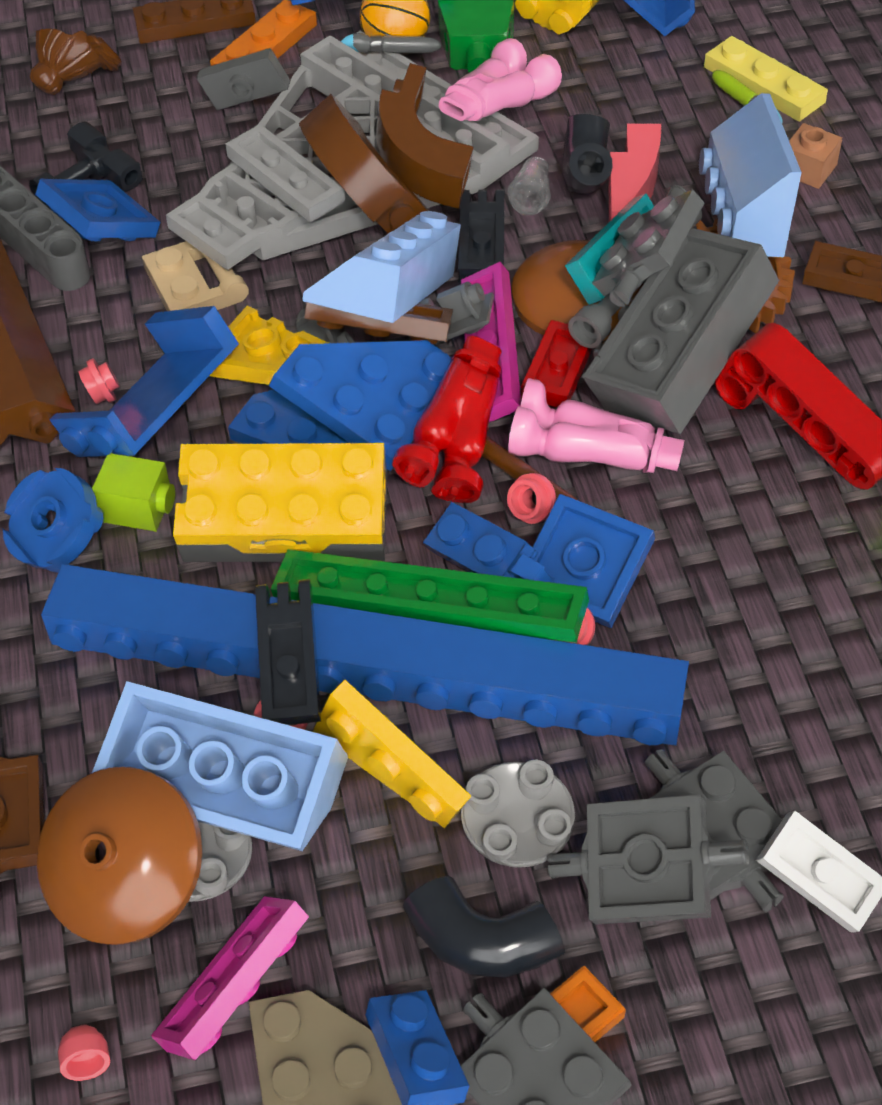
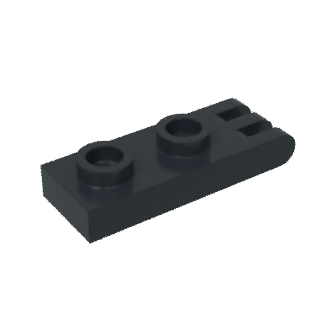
[458,190,504,282]
[255,579,321,725]

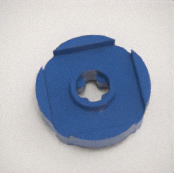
[3,468,104,572]

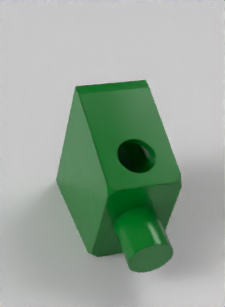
[438,0,514,73]

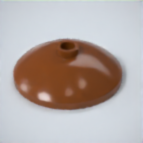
[512,240,644,341]
[37,767,202,945]

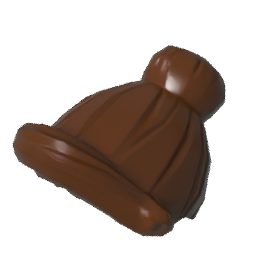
[30,28,122,95]

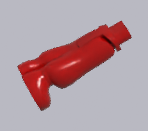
[392,336,502,503]

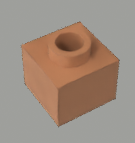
[789,123,843,189]

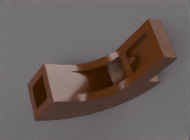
[376,63,474,209]
[299,94,430,234]

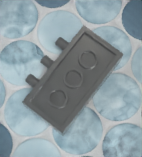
[582,228,779,435]

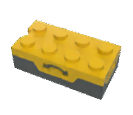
[173,443,388,562]

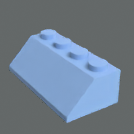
[699,93,802,257]
[303,211,461,323]
[92,681,348,851]

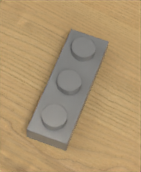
[225,124,345,223]

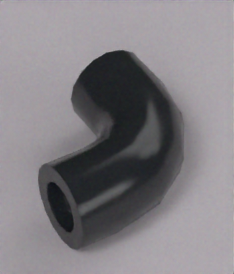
[563,114,613,194]
[403,876,565,978]

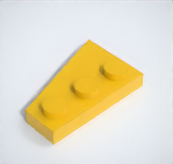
[210,305,329,385]
[313,680,471,828]

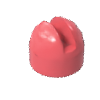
[58,1024,110,1081]

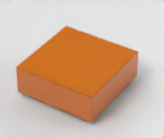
[550,966,626,1042]

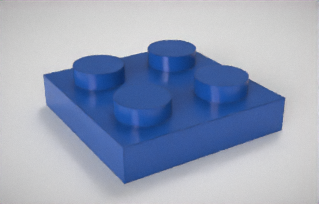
[35,179,160,241]
[533,494,655,628]

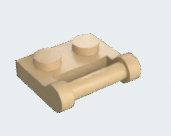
[142,241,249,311]

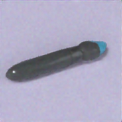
[341,33,442,53]

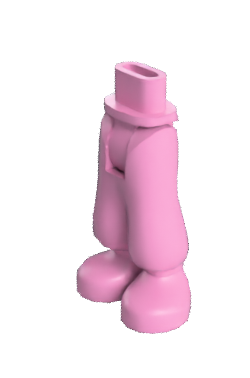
[439,38,562,121]
[508,378,685,473]

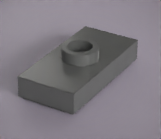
[196,48,291,110]

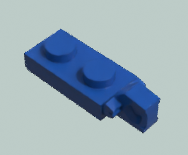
[423,502,554,583]

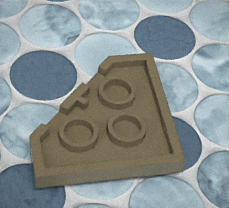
[249,990,456,1105]

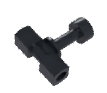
[29,121,143,209]

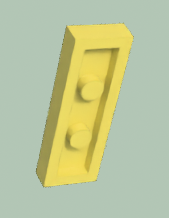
[704,36,828,122]

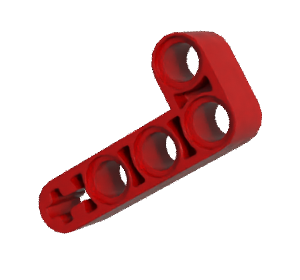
[715,323,882,490]

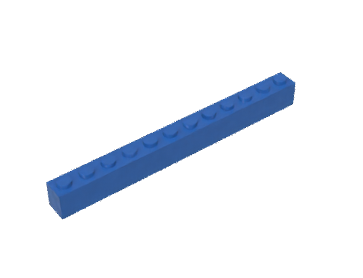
[41,564,689,746]

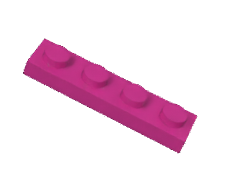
[461,262,521,423]

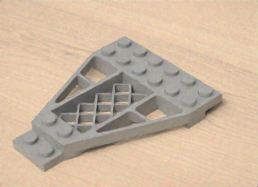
[166,31,539,270]

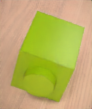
[92,453,175,532]

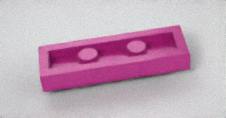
[151,896,309,1060]

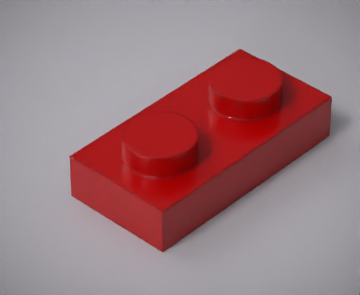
[521,320,593,407]

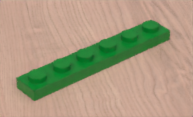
[271,549,589,643]

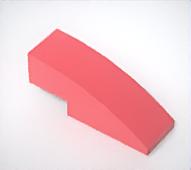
[608,124,661,222]

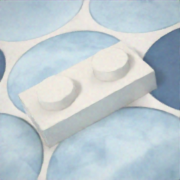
[756,811,882,932]

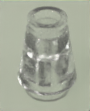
[507,157,551,215]

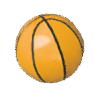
[360,0,430,37]

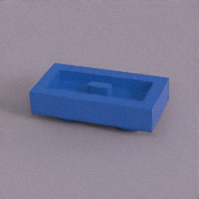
[365,990,469,1105]

